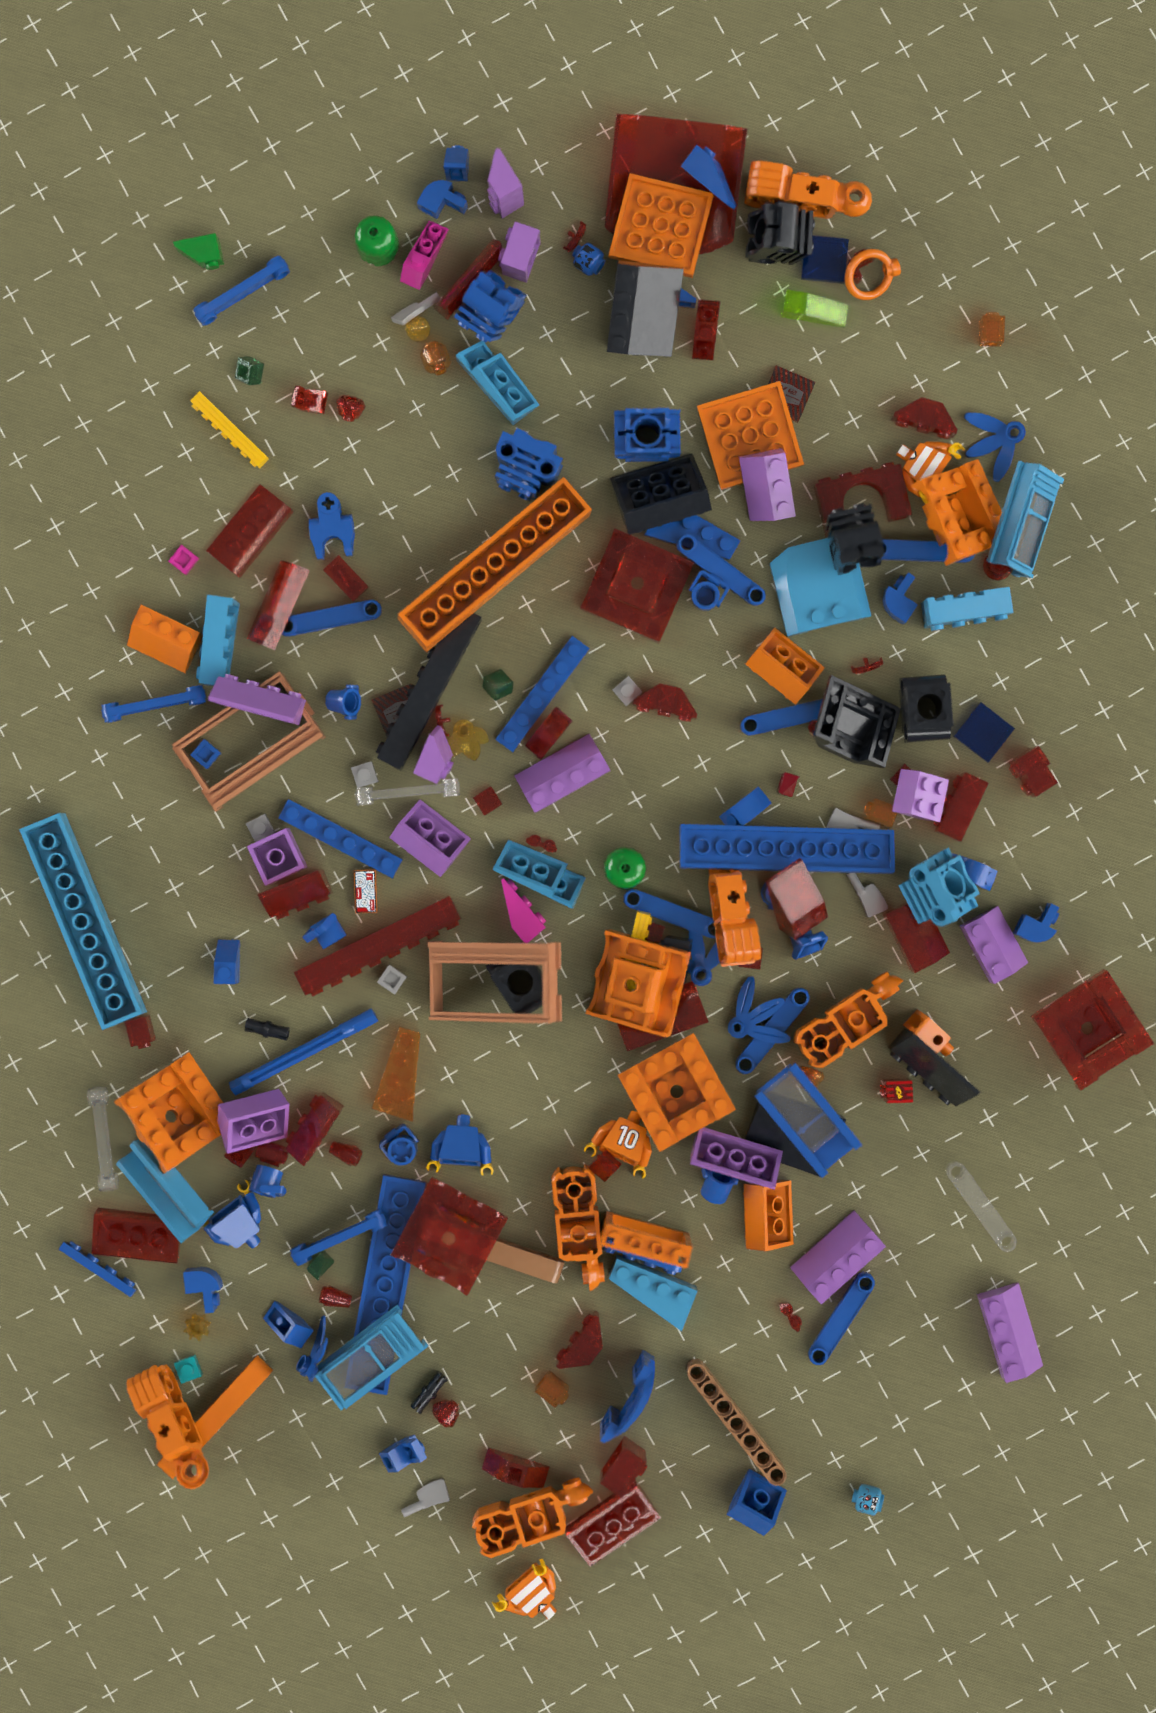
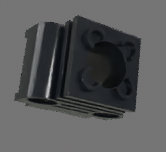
[745,202,815,265]
[825,503,884,575]
[899,674,954,743]
[485,942,543,1014]

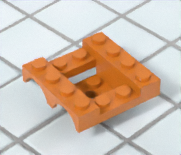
[910,459,1002,566]
[585,929,691,1038]
[618,1033,736,1152]
[114,1052,223,1174]

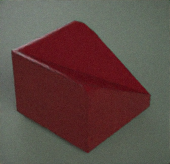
[777,772,800,797]

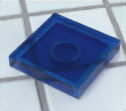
[801,235,849,284]
[953,702,1015,763]

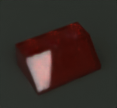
[258,870,333,920]
[882,902,950,973]
[285,1092,345,1166]

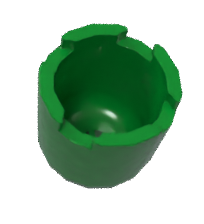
[354,215,399,266]
[604,847,646,889]

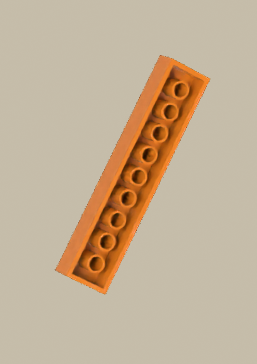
[398,477,592,652]

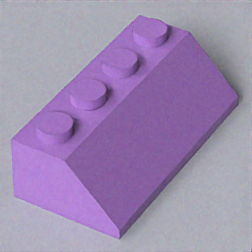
[208,674,306,725]
[515,734,610,813]
[690,1127,783,1189]
[790,1210,886,1304]
[977,1282,1043,1383]

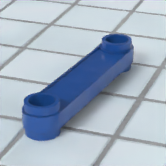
[193,256,290,326]
[676,534,766,606]
[881,539,975,563]
[278,600,382,637]
[101,685,206,723]
[740,699,823,736]
[624,889,716,939]
[735,988,810,1074]
[290,1209,388,1266]
[808,1272,875,1365]

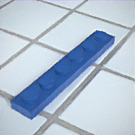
[495,636,590,752]
[278,799,403,878]

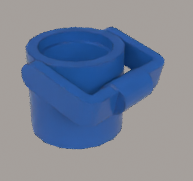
[689,570,730,611]
[302,913,347,949]
[379,1124,419,1166]
[248,1165,286,1198]
[701,1168,739,1204]

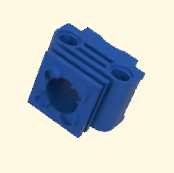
[454,270,527,342]
[614,408,681,462]
[495,428,563,501]

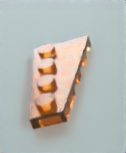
[371,1026,420,1122]

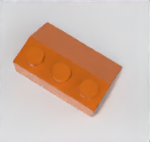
[127,605,203,674]
[746,628,825,705]
[743,1180,794,1251]

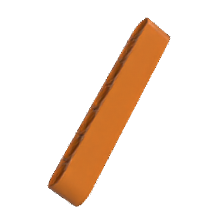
[157,1355,273,1479]

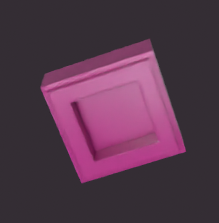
[168,544,199,575]

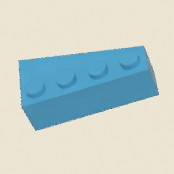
[920,587,1014,631]
[196,595,240,686]
[609,1254,698,1331]

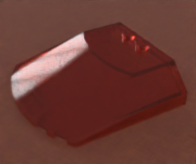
[605,113,747,255]

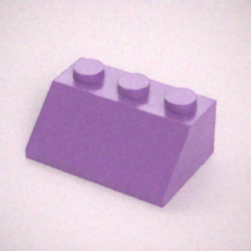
[487,148,524,219]
[739,448,796,521]
[389,800,471,877]
[960,906,1028,984]
[218,1089,289,1154]

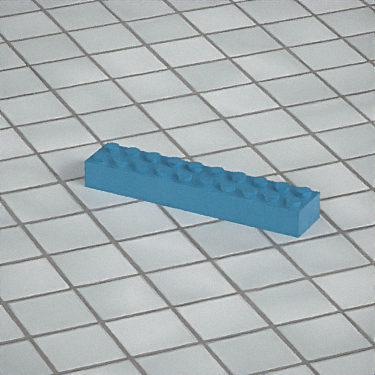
[19,813,147,1030]

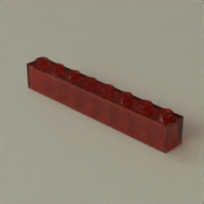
[294,896,462,997]

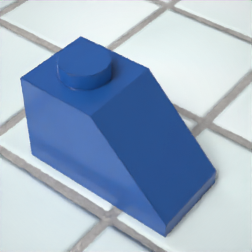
[444,145,469,181]
[214,940,240,984]
[263,1301,313,1348]

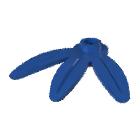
[964,412,1026,482]
[659,930,720,986]
[728,976,791,1043]
[296,1315,328,1382]

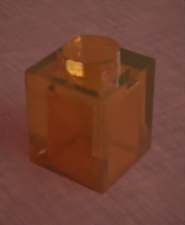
[979,312,1005,347]
[864,798,897,828]
[535,1370,569,1408]

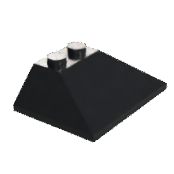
[813,675,901,768]

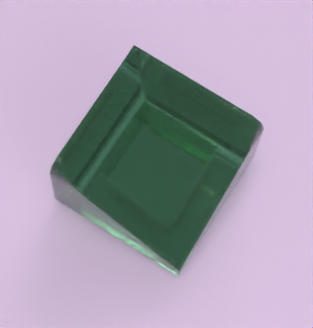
[235,356,264,386]
[483,669,514,701]
[307,1251,335,1280]

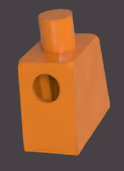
[903,1009,954,1057]

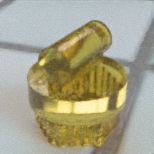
[406,316,430,342]

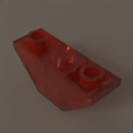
[692,299,720,360]
[891,397,958,439]
[633,683,697,722]
[525,706,573,760]
[555,1310,603,1369]
[482,1448,550,1488]

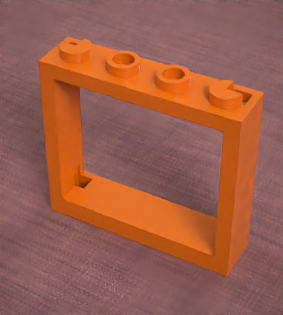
[601,1211,693,1268]

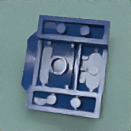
[600,1350,655,1443]

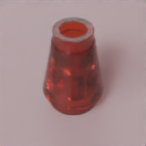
[329,1141,363,1167]
[319,1285,352,1308]

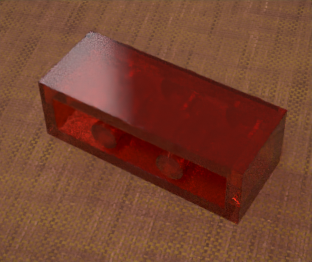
[934,772,989,842]

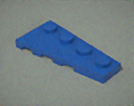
[644,515,740,560]

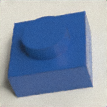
[191,739,222,769]

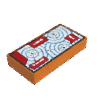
[354,870,378,913]

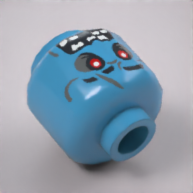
[852,1484,885,1516]

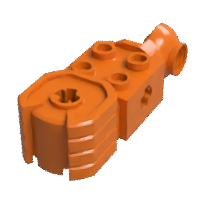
[744,160,872,219]
[708,869,761,967]
[793,971,903,1068]
[551,1164,605,1291]
[126,1364,209,1489]
[472,1478,593,1558]

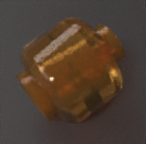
[420,341,451,375]

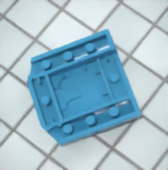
[770,538,871,637]

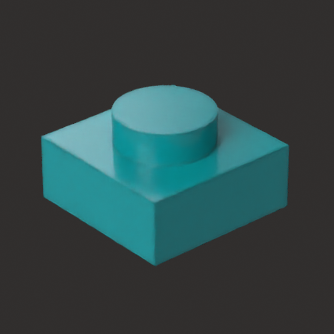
[174,1355,203,1384]

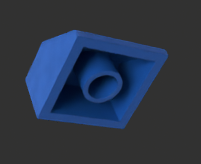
[726,1469,787,1536]

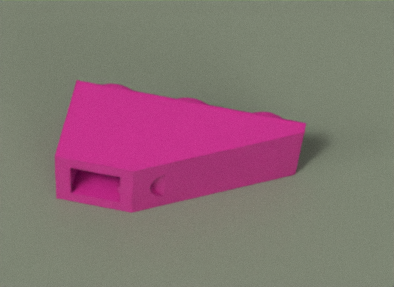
[400,220,449,290]
[501,878,546,943]

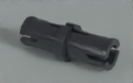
[245,1018,290,1041]
[410,1371,448,1414]

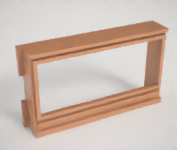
[172,671,326,812]
[428,941,562,1024]

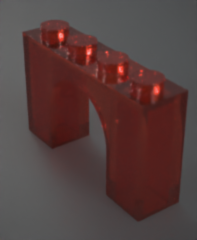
[814,462,912,537]

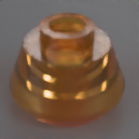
[797,1066,825,1089]

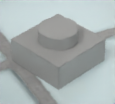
[612,676,642,706]
[351,761,379,788]
[246,814,275,842]
[377,964,408,995]

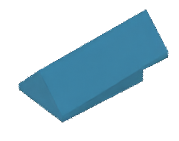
[456,341,539,425]
[493,840,586,909]

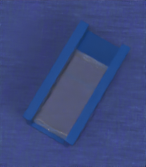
[755,1063,862,1178]

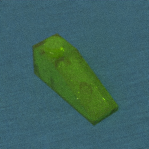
[781,289,849,327]

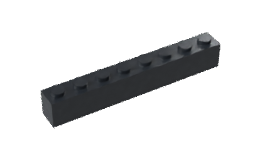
[376,613,482,771]

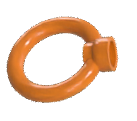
[845,249,901,300]

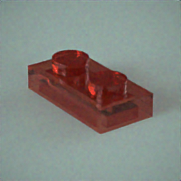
[323,555,369,602]

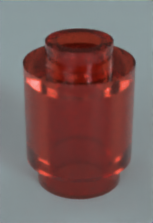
[255,1142,289,1167]

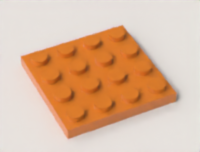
[609,173,714,278]
[697,381,804,490]

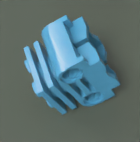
[898,848,980,926]

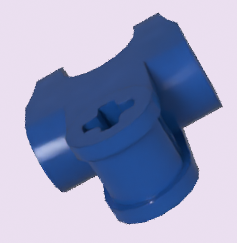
[308,492,355,560]

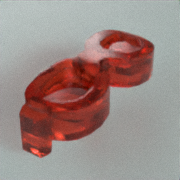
[563,221,586,252]
[851,657,884,674]
[435,705,451,737]
[526,835,557,853]
[779,1302,802,1332]

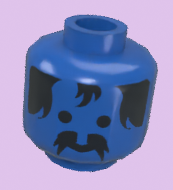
[572,243,606,276]

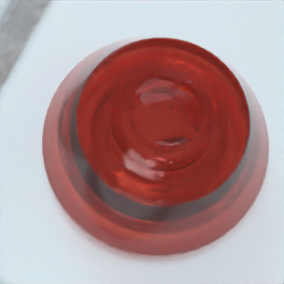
[336,395,366,422]
[983,555,1012,581]
[432,1399,460,1428]

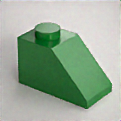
[173,233,224,270]

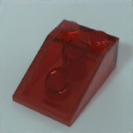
[766,858,828,940]

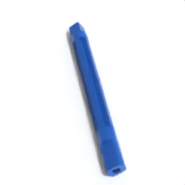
[229,1008,378,1096]

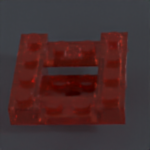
[580,528,694,644]
[1031,969,1154,1091]
[391,1176,508,1296]

